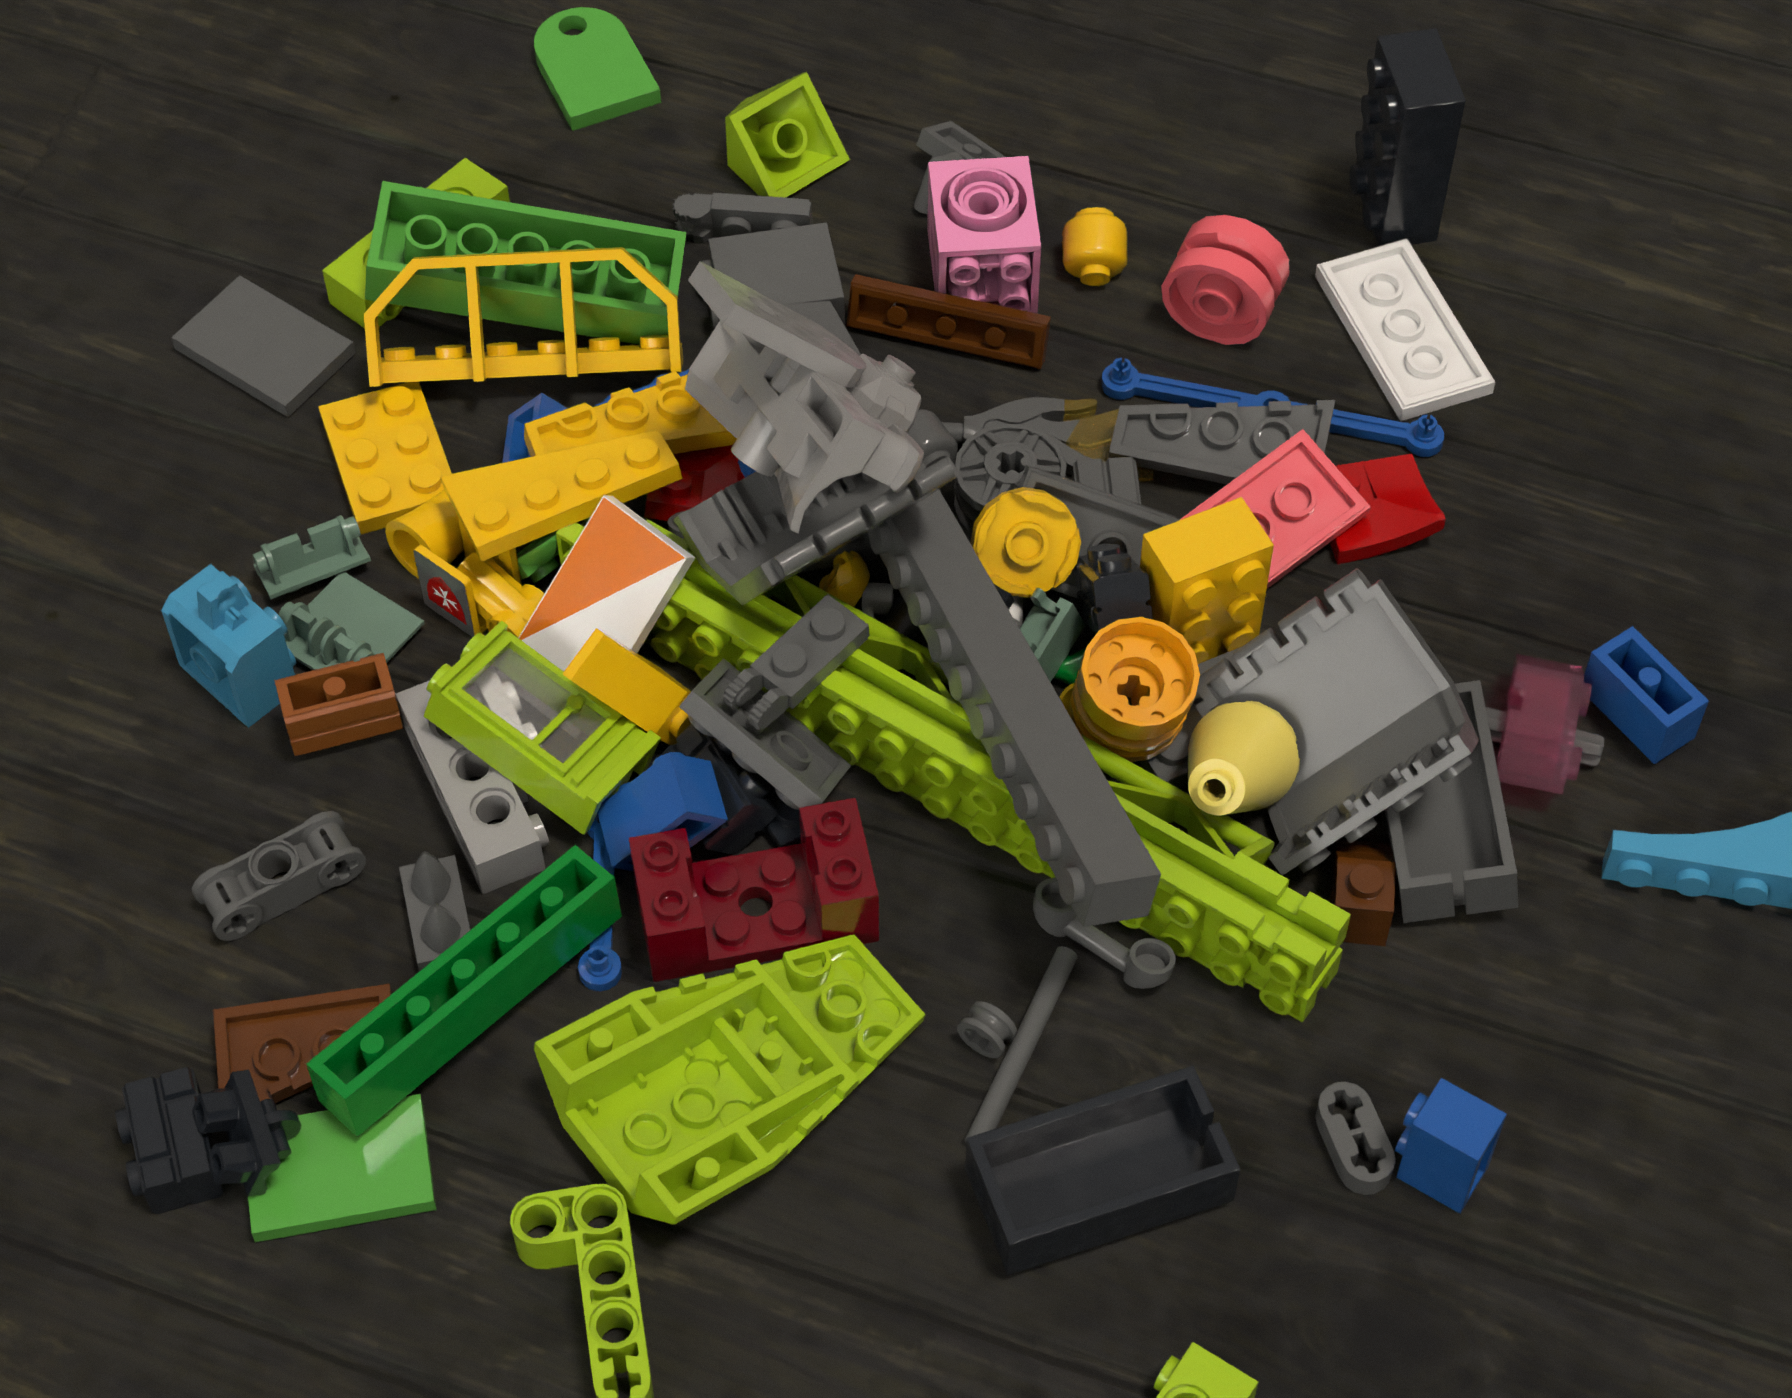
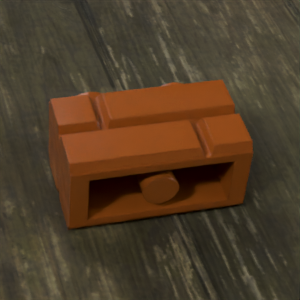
[274,653,403,756]

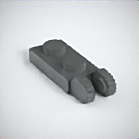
[672,193,813,243]
[722,594,870,730]

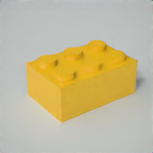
[1140,497,1274,664]

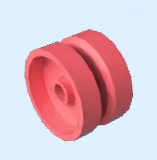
[1161,215,1289,345]

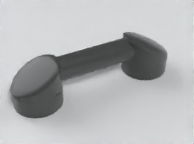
[1033,878,1176,989]

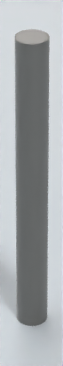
[965,946,1078,1142]

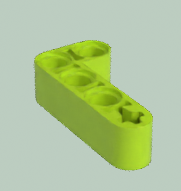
[510,1184,654,1398]

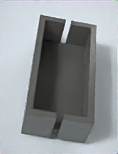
[1385,680,1518,923]

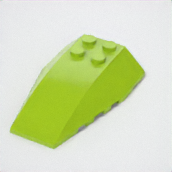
[534,934,925,1225]

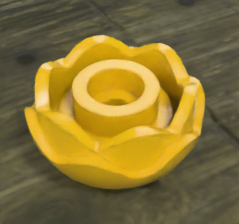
[819,550,870,607]

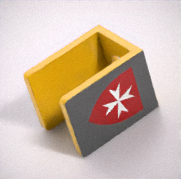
[413,517,522,637]

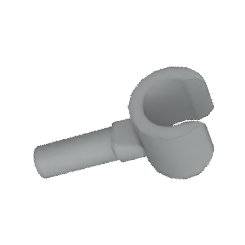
[862,582,894,618]

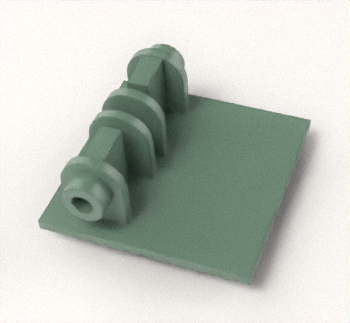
[279,572,425,670]

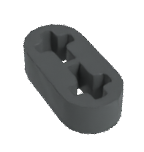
[1315,1081,1396,1195]

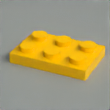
[318,382,452,535]

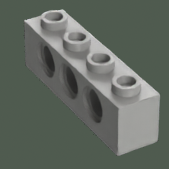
[395,681,549,895]

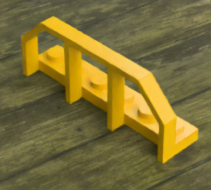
[364,247,683,387]

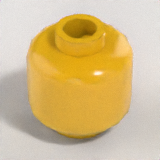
[1062,207,1128,286]

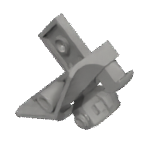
[685,261,924,533]

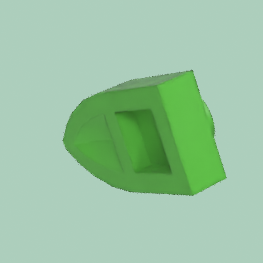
[517,530,559,583]

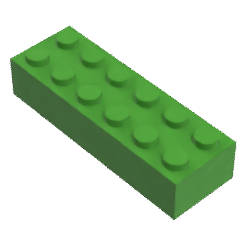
[365,181,686,345]

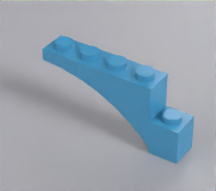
[1601,811,1792,909]

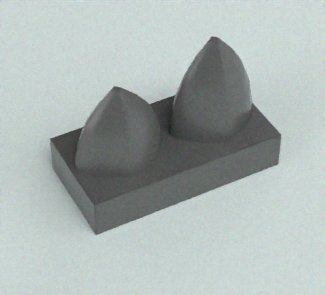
[399,851,470,971]

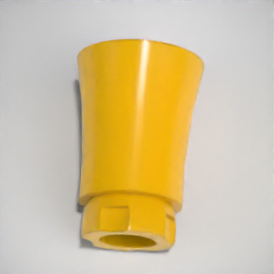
[385,489,464,579]

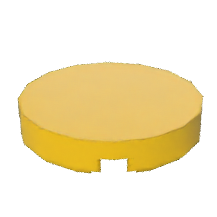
[970,487,1081,598]

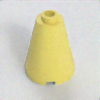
[1188,701,1300,815]

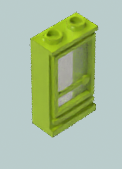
[423,621,661,835]

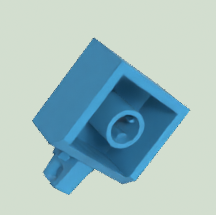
[161,564,296,728]

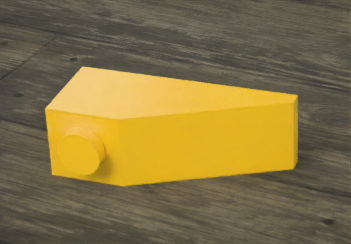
[563,628,691,745]

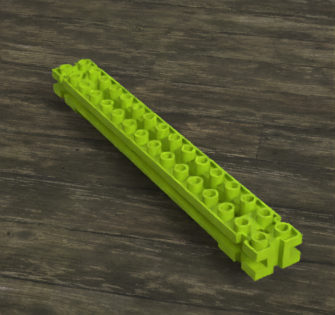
[556,517,1351,1023]

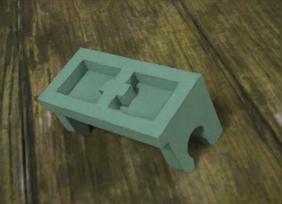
[1019,588,1086,682]

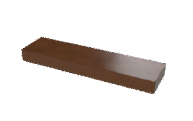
[846,274,1051,369]

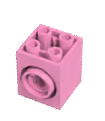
[928,156,1041,314]

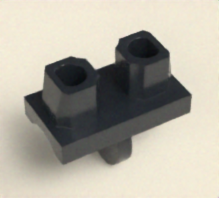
[192,1070,301,1197]

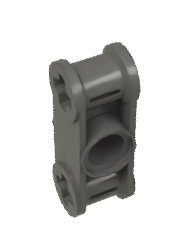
[192,811,366,941]

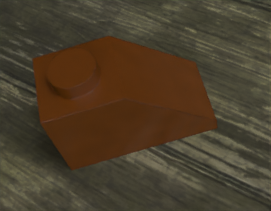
[1330,838,1396,946]

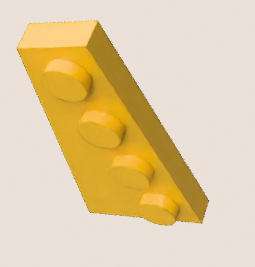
[524,371,737,457]
[440,429,682,562]

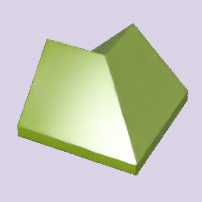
[725,72,850,198]

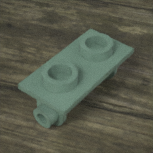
[252,515,371,599]

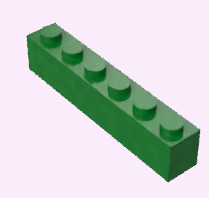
[306,845,622,1137]

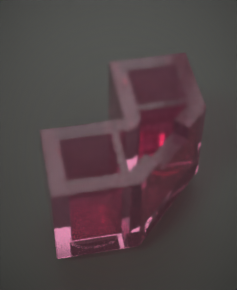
[1496,654,1592,795]

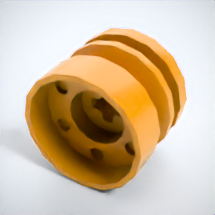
[1069,617,1200,762]

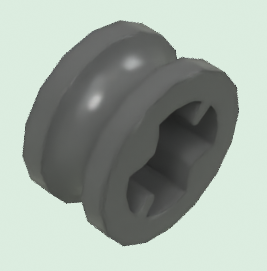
[957,1001,1017,1058]

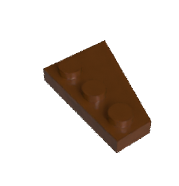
[213,984,392,1103]

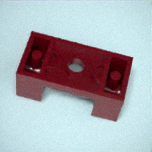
[629,798,879,982]

